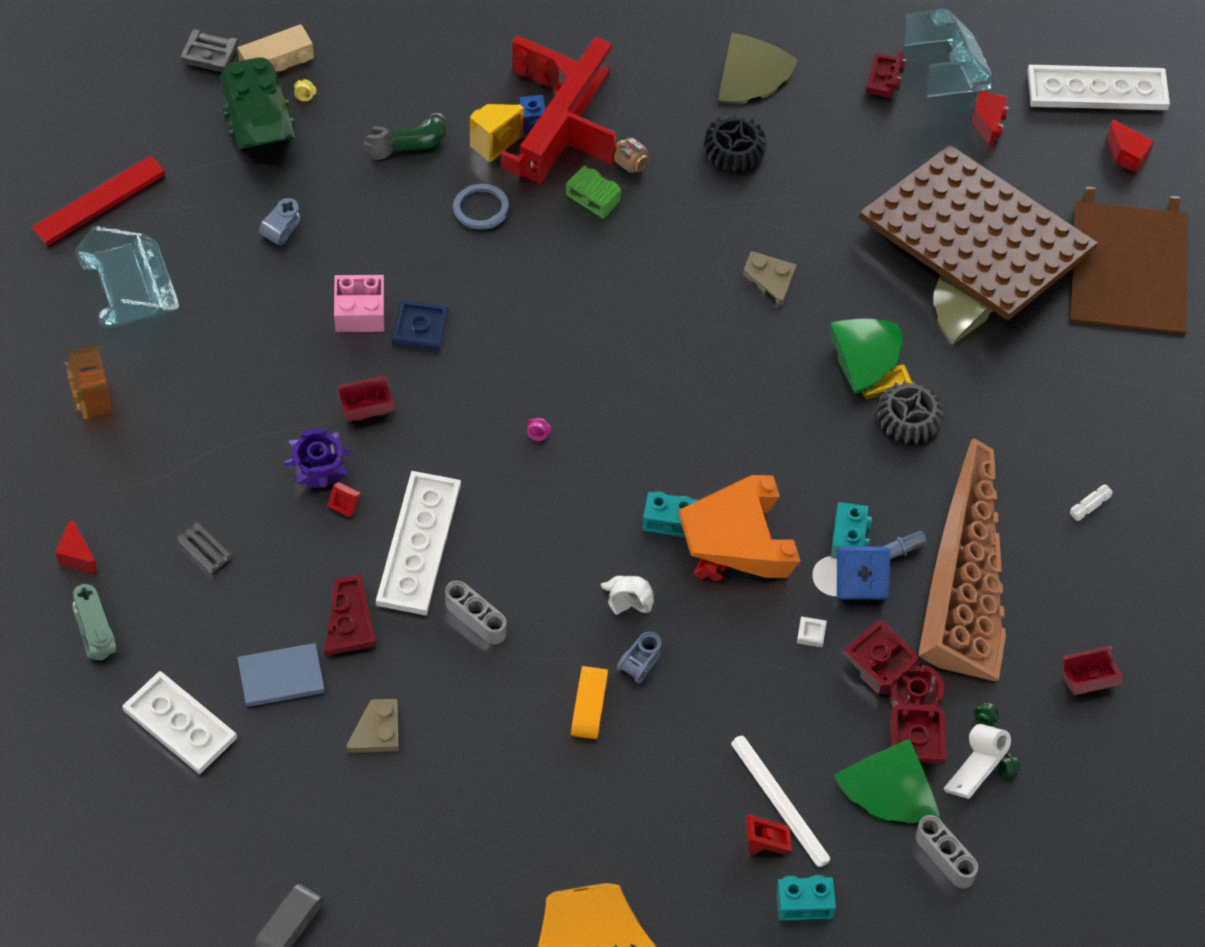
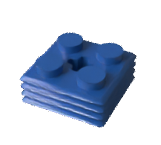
[837,546,890,599]

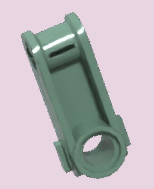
[72,584,116,660]

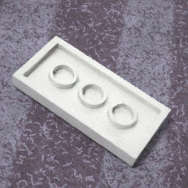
[122,671,237,774]

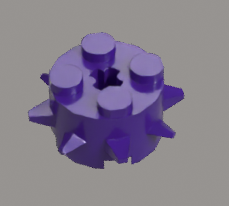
[283,429,352,488]

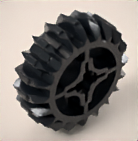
[703,114,767,173]

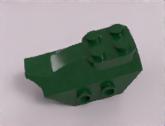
[219,57,295,149]

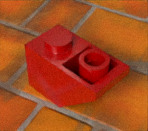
[971,90,1009,146]

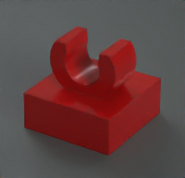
[328,482,360,517]
[693,559,728,582]

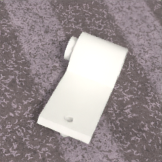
[943,724,1011,799]

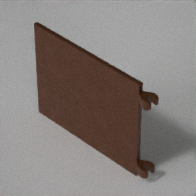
[1070,186,1188,334]

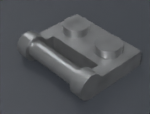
[181,29,239,72]

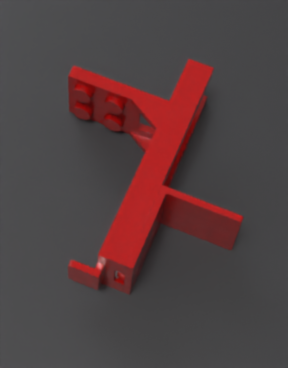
[501,35,616,184]

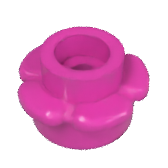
[527,418,551,441]

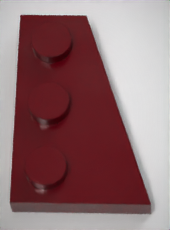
[324,574,376,656]

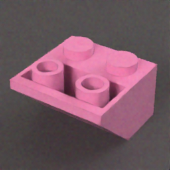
[334,275,384,332]

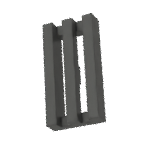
[178,522,231,574]

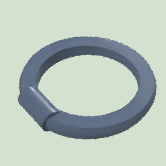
[453,184,509,230]

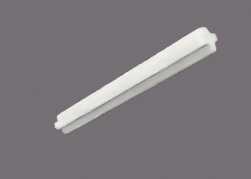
[731,736,830,868]

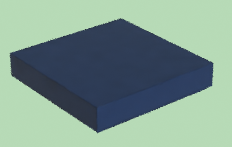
[392,300,449,351]

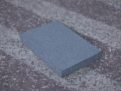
[237,643,325,707]

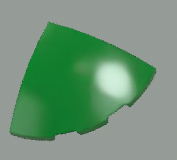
[830,319,903,394]
[834,739,940,824]

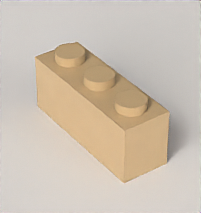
[238,24,314,72]

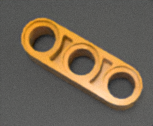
[571,666,608,740]

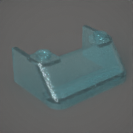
[904,8,993,97]

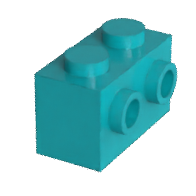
[642,492,698,537]
[831,502,872,559]
[776,875,836,921]

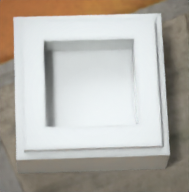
[797,617,827,647]

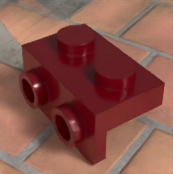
[866,49,906,99]
[338,376,395,422]
[1062,646,1123,695]

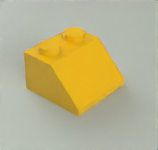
[470,104,524,162]

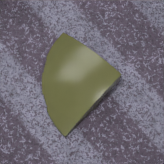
[718,33,798,104]
[933,274,993,344]

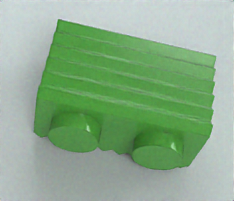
[566,165,621,219]

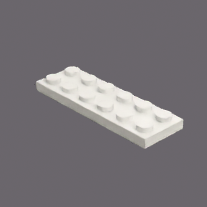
[1027,65,1170,110]
[376,471,461,615]

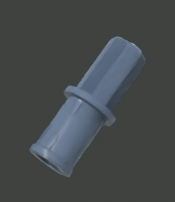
[884,531,927,559]

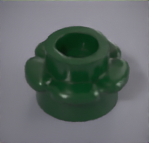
[973,703,999,726]
[997,753,1020,778]

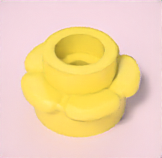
[294,80,317,102]

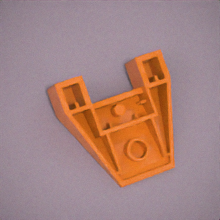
[678,475,801,578]

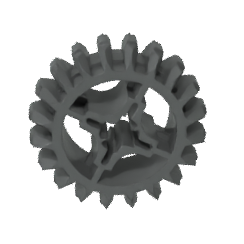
[877,381,944,444]

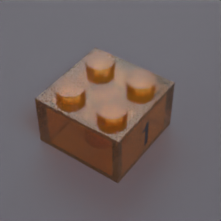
[65,345,113,419]

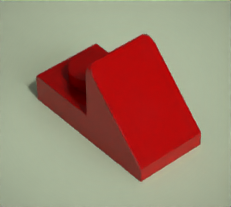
[746,814,792,856]

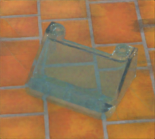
[75,226,179,328]

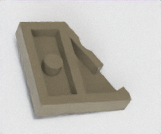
[743,251,797,306]
[347,699,399,753]

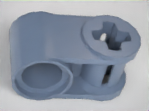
[259,198,300,246]
[616,632,661,684]

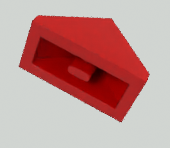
[55,520,97,574]

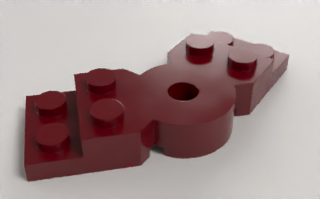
[843,620,946,764]

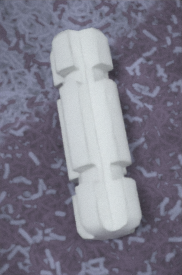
[1070,485,1113,521]

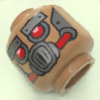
[614,138,649,173]

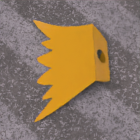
[538,883,656,947]

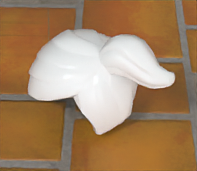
[601,576,654,615]

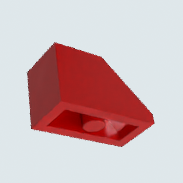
[1107,120,1154,173]

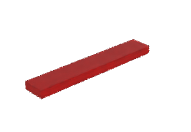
[32,155,165,247]

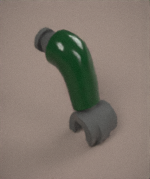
[363,113,446,160]

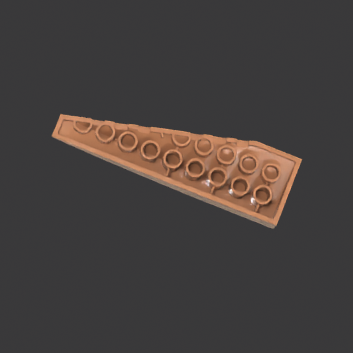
[918,438,1006,681]

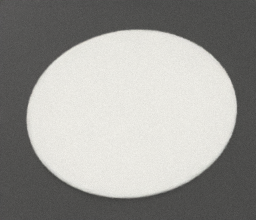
[812,556,858,596]

